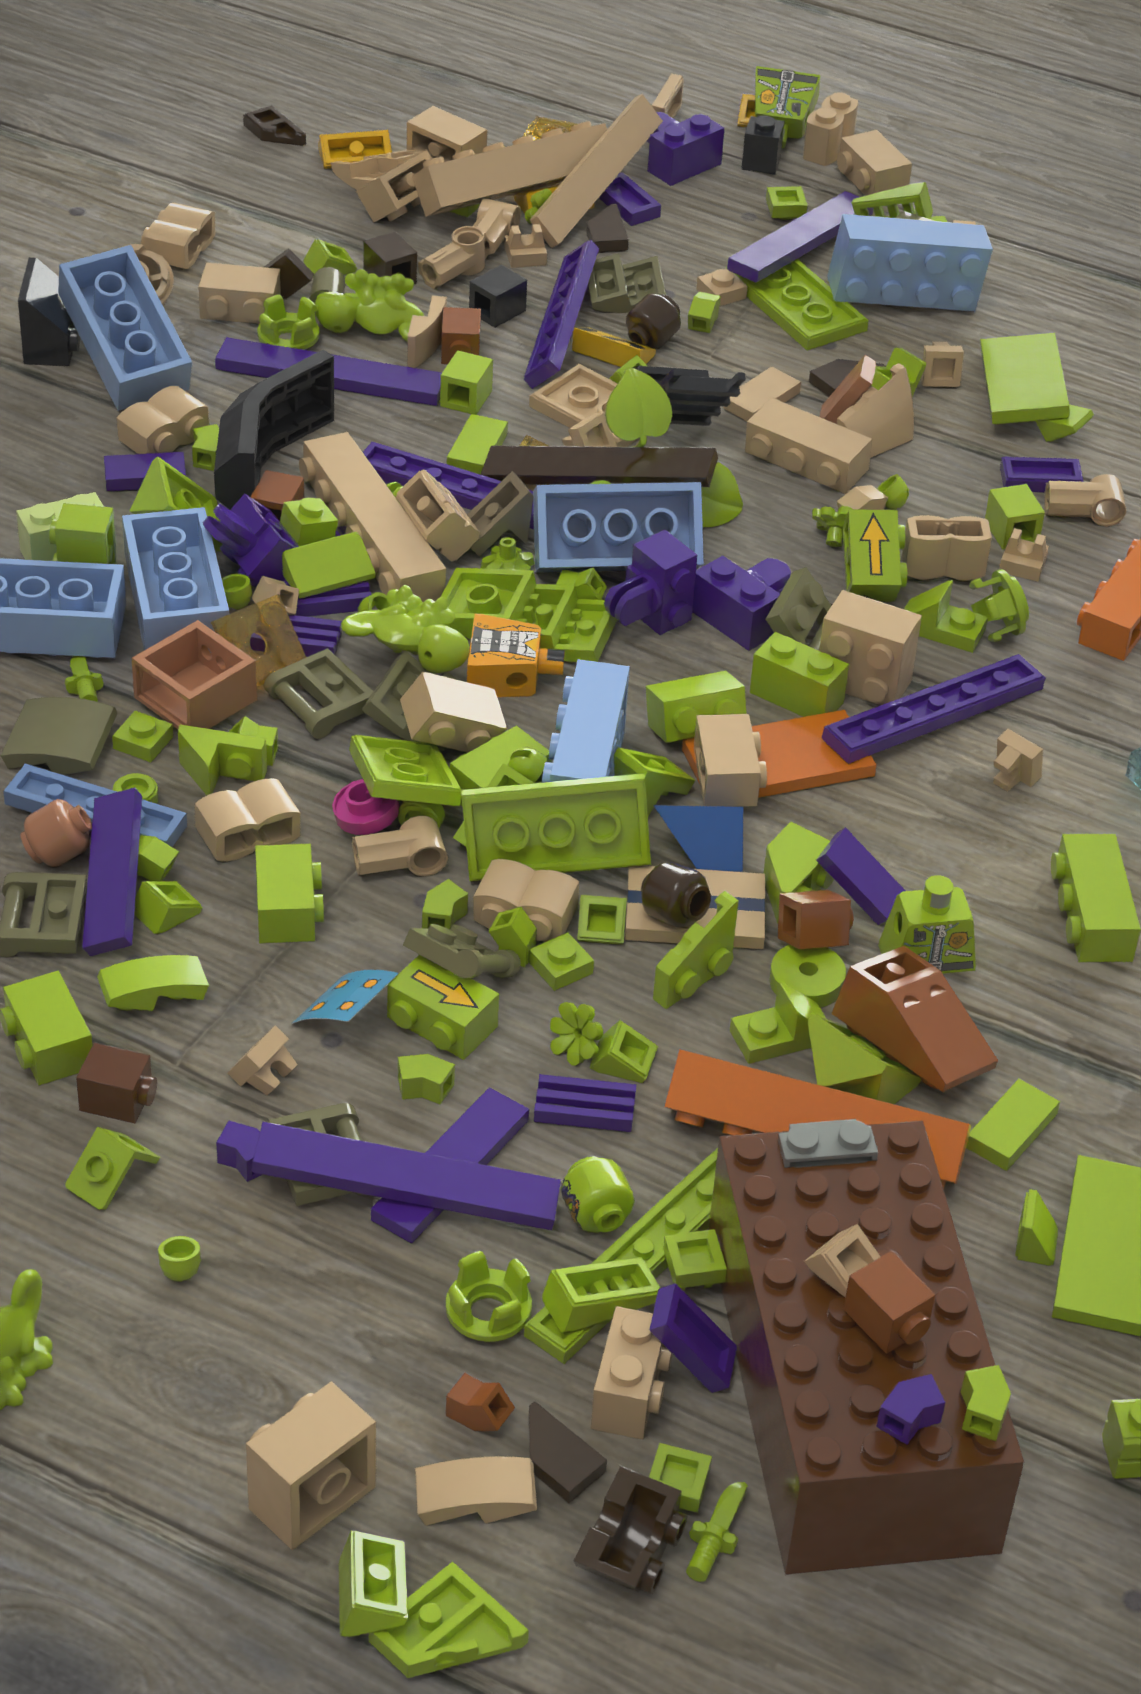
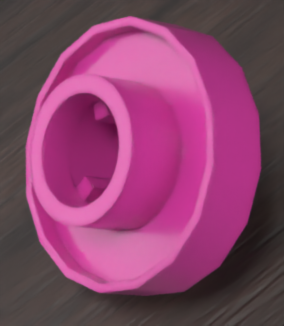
[332,779,400,835]

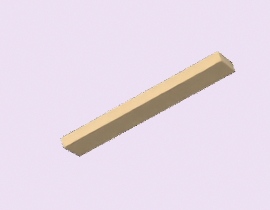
[530,94,663,248]

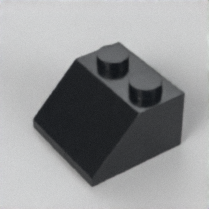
[18,257,80,366]

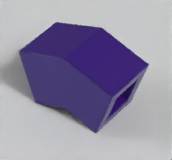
[216,1120,263,1182]
[876,1374,946,1444]

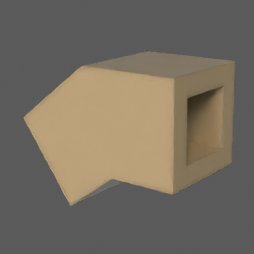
[837,485,888,510]
[251,576,299,615]

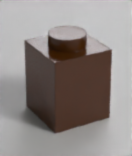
[76,1043,157,1124]

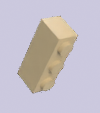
[745,397,872,494]

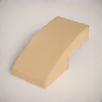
[407,296,447,368]
[416,1457,537,1526]

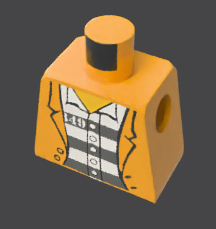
[467,614,565,697]

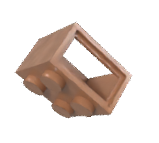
[132,620,257,729]

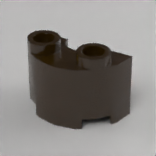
[573,1466,688,1595]

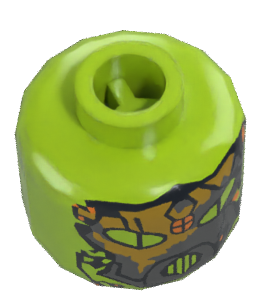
[561,1156,635,1233]

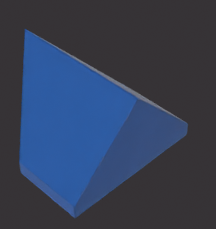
[653,805,743,872]

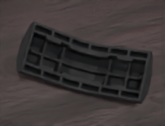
[214,350,334,510]

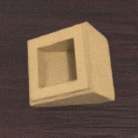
[804,1224,881,1297]

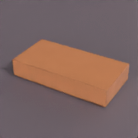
[819,355,876,424]

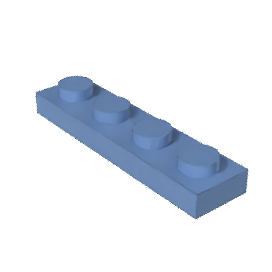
[3,764,187,847]

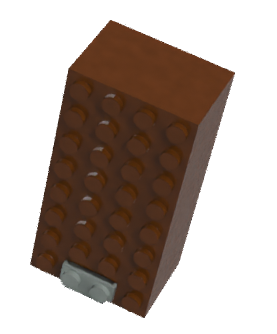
[709,1119,1024,1575]

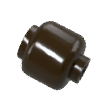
[626,294,681,349]
[641,862,711,928]

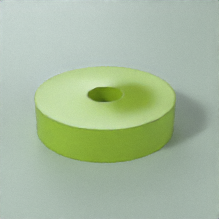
[769,945,846,1008]

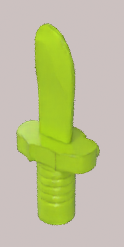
[65,656,104,702]
[686,1482,748,1582]

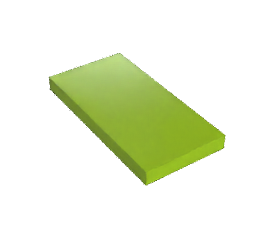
[726,259,869,351]
[980,333,1070,424]
[461,773,651,881]
[1052,1155,1141,1336]

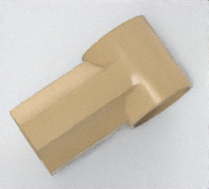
[473,198,521,259]
[418,226,485,289]
[1044,474,1126,527]
[352,816,448,876]

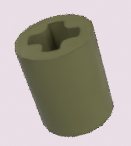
[309,267,346,304]

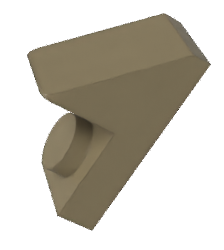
[467,471,534,556]

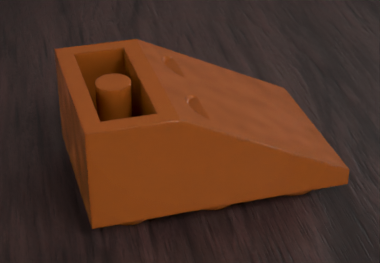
[831,946,998,1092]

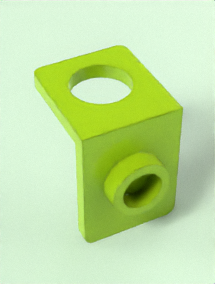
[65,1127,160,1210]

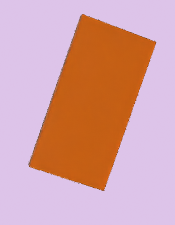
[682,709,877,798]

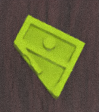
[653,891,739,1009]
[369,1561,529,1678]

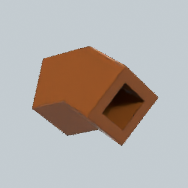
[446,1373,515,1431]

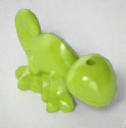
[315,269,425,342]
[341,585,470,673]
[0,1269,53,1410]

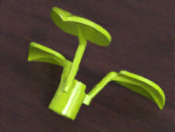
[590,368,743,527]

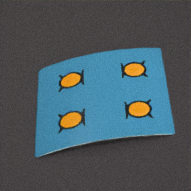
[291,970,398,1024]

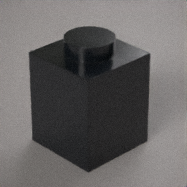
[741,115,785,175]
[469,265,527,328]

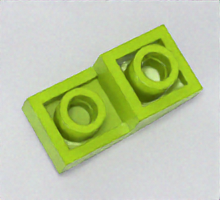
[97,955,209,1011]

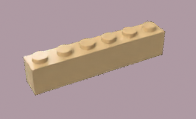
[412,121,607,217]
[299,432,446,602]

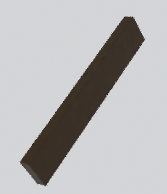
[480,446,718,487]

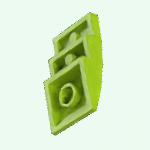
[441,568,617,662]

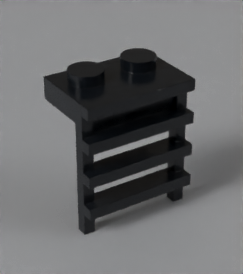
[635,366,746,426]

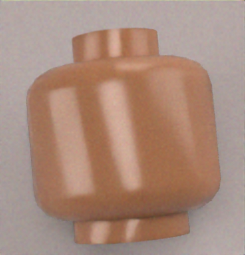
[21,799,92,867]

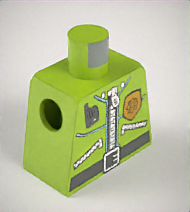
[755,66,821,149]
[878,875,976,974]

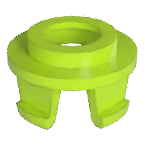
[257,294,320,350]
[969,569,1029,642]
[446,1251,532,1342]

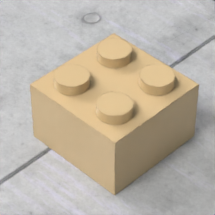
[819,590,922,705]
[246,1381,376,1550]

